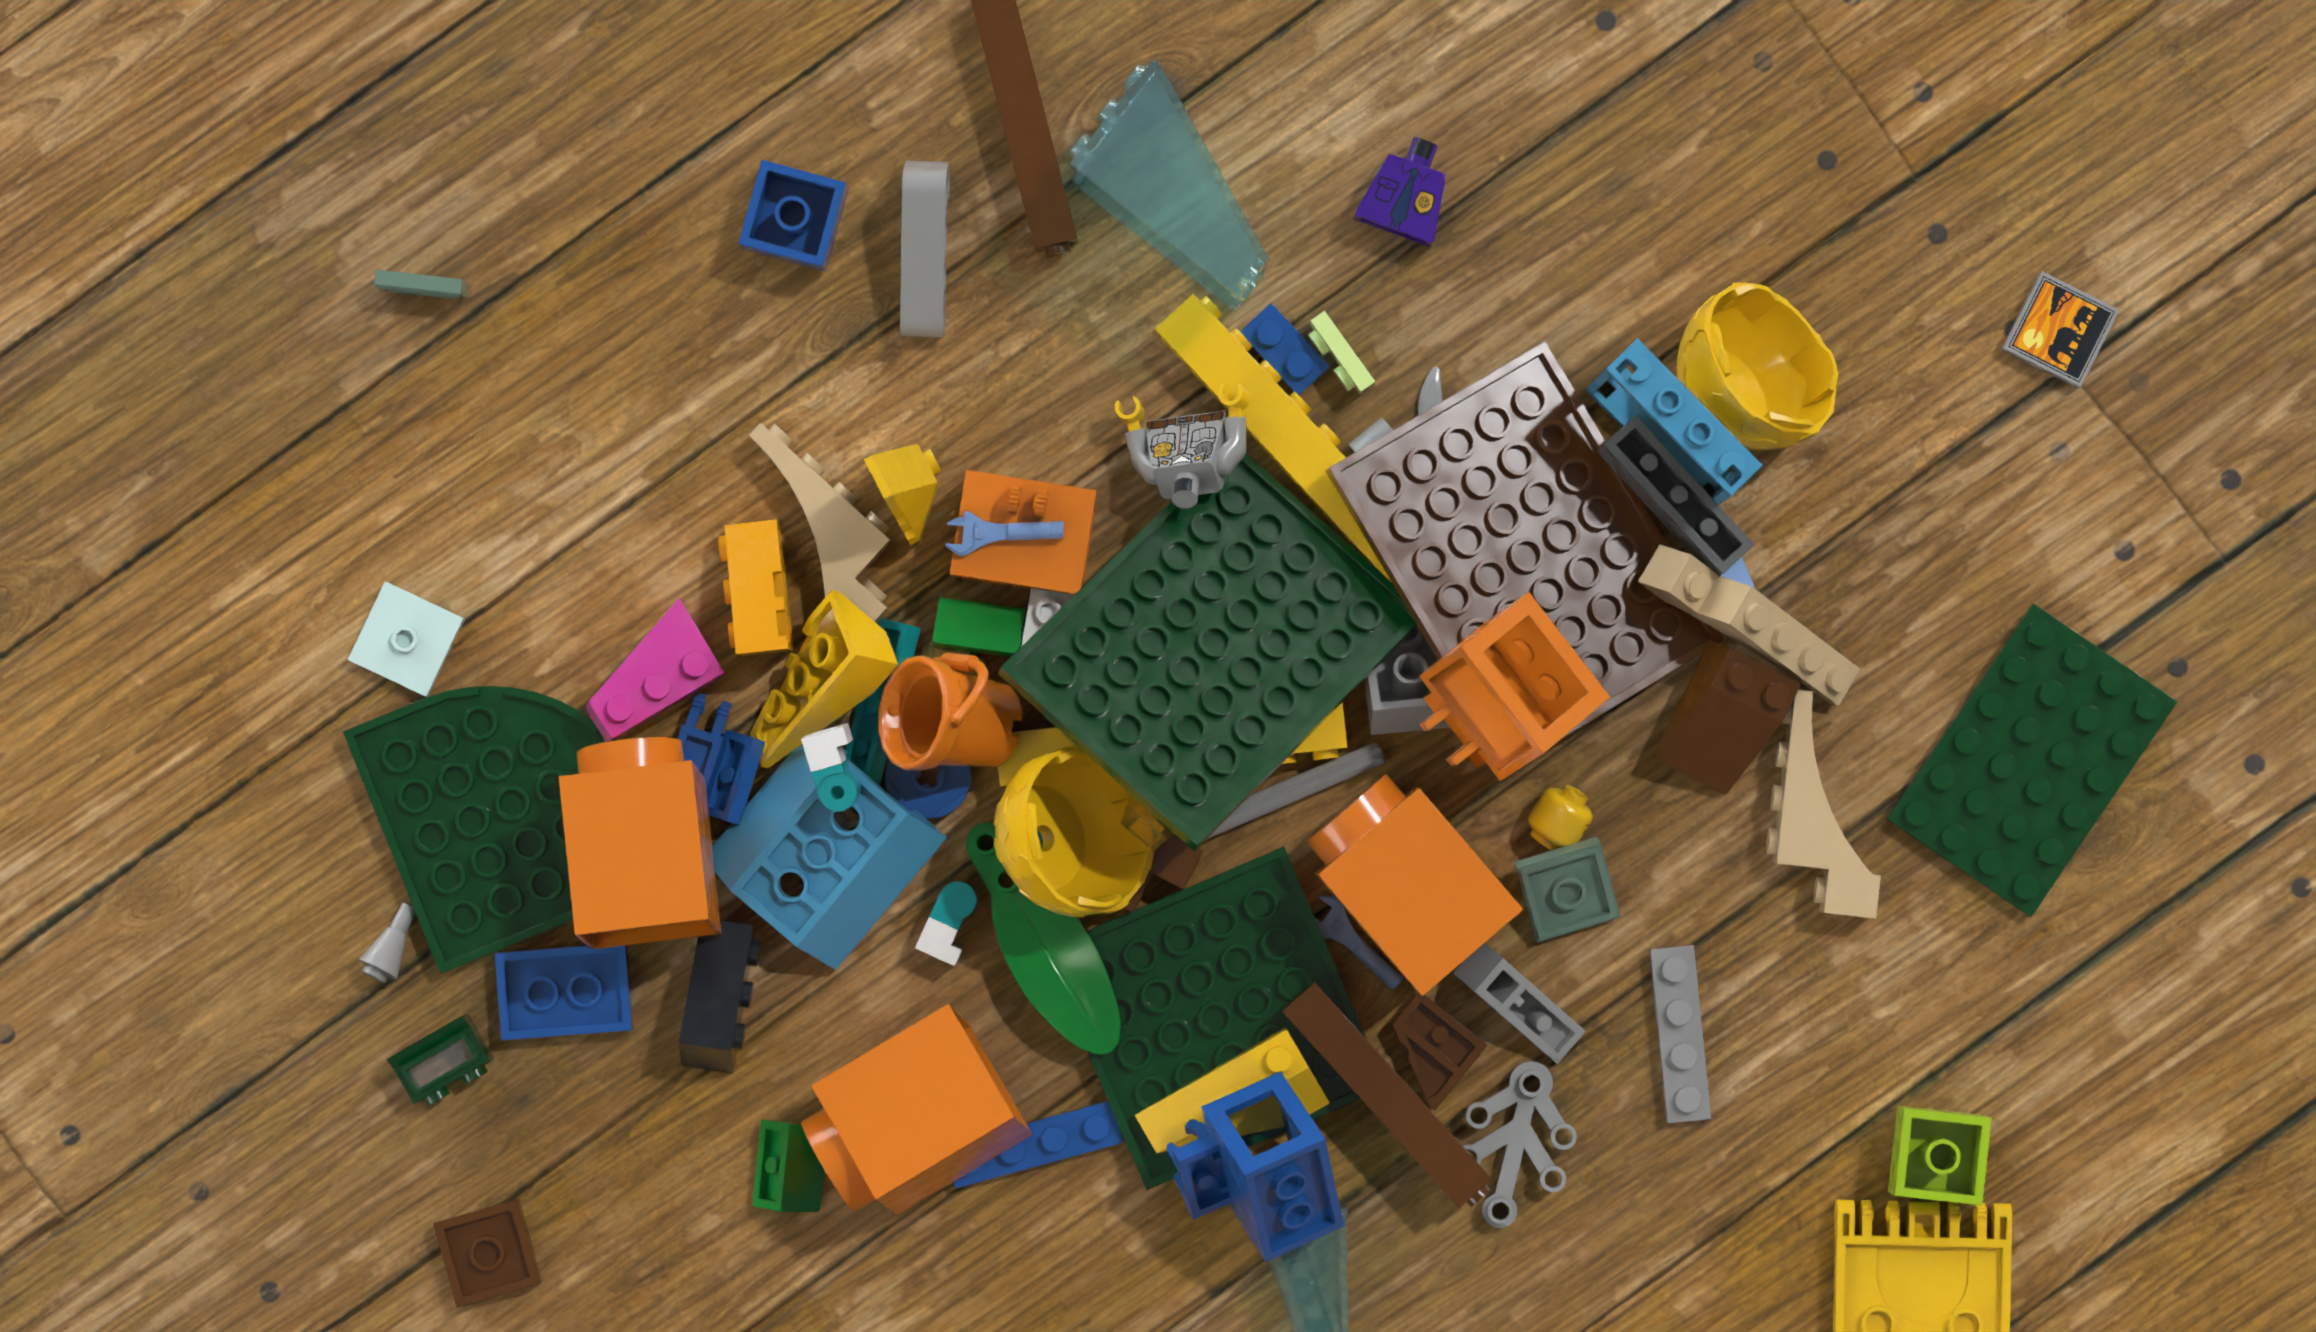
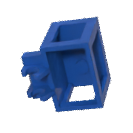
[1166,1071,1344,1262]

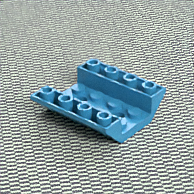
[712,744,947,970]

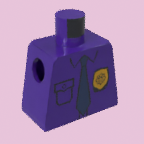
[1353,137,1446,248]

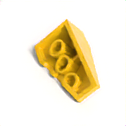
[864,444,942,547]
[750,589,898,768]
[1135,1027,1329,1153]

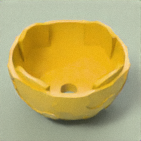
[1676,282,1838,450]
[993,745,1156,918]

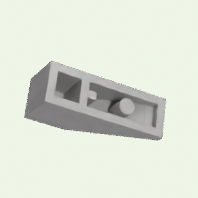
[1453,943,1586,1064]

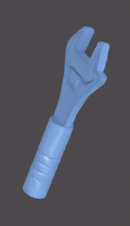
[945,511,1064,556]
[1315,895,1404,990]

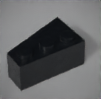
[679,920,761,1074]

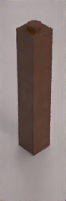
[971,0,1078,258]
[1282,981,1492,1208]

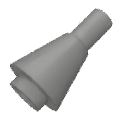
[358,903,416,983]

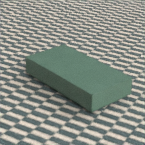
[374,270,468,300]

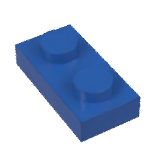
[1240,303,1330,395]
[707,729,765,825]

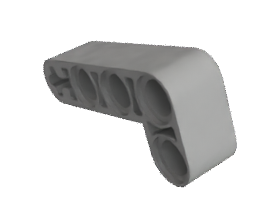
[900,161,950,337]

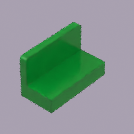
[932,597,1026,657]
[752,1119,824,1212]

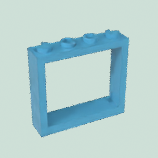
[1584,338,1762,505]

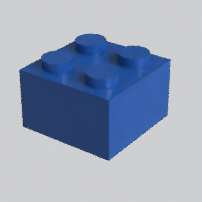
[738,160,849,272]

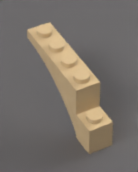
[749,423,892,623]
[1638,544,1860,706]
[1766,690,1881,919]

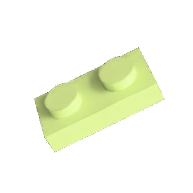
[1308,311,1375,395]

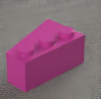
[585,598,724,742]

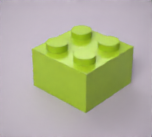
[1888,1105,1992,1206]

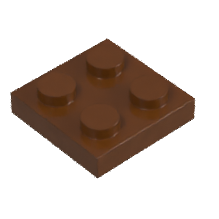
[433,1198,543,1308]

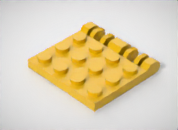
[1833,1199,2012,1332]

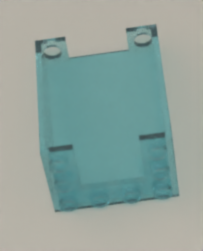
[1069,59,1269,312]

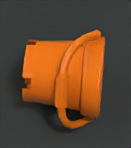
[878,652,1022,771]

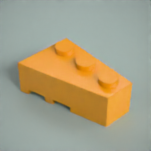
[718,519,794,657]

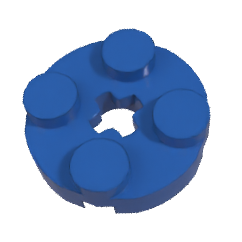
[885,759,972,818]

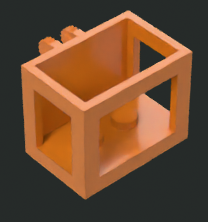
[950,470,1098,595]

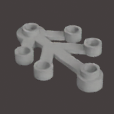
[1462,1061,1577,1228]

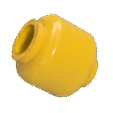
[1528,785,1593,850]

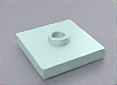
[348,581,465,697]

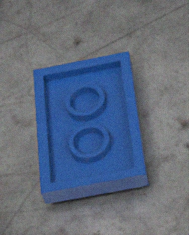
[495,945,633,1040]

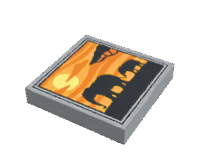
[2001,271,2119,389]

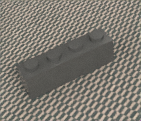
[1597,415,1755,576]

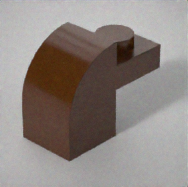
[1124,834,1204,912]

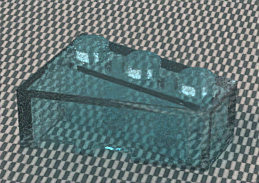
[1268,1205,1348,1332]

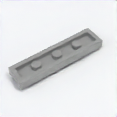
[1649,945,1711,1123]

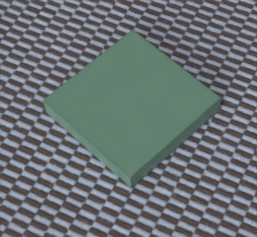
[1514,836,1621,943]

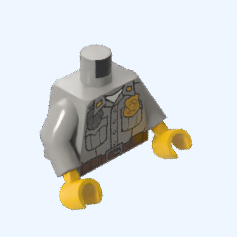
[1115,383,1250,508]

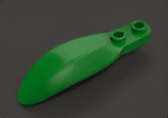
[966,822,1121,1055]

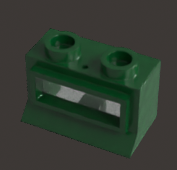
[386,1014,494,1106]

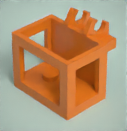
[1419,592,1610,781]

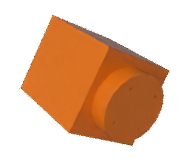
[559,737,722,950]
[1306,773,1523,996]
[801,1003,1033,1215]

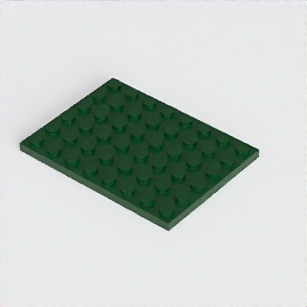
[998,453,1418,852]

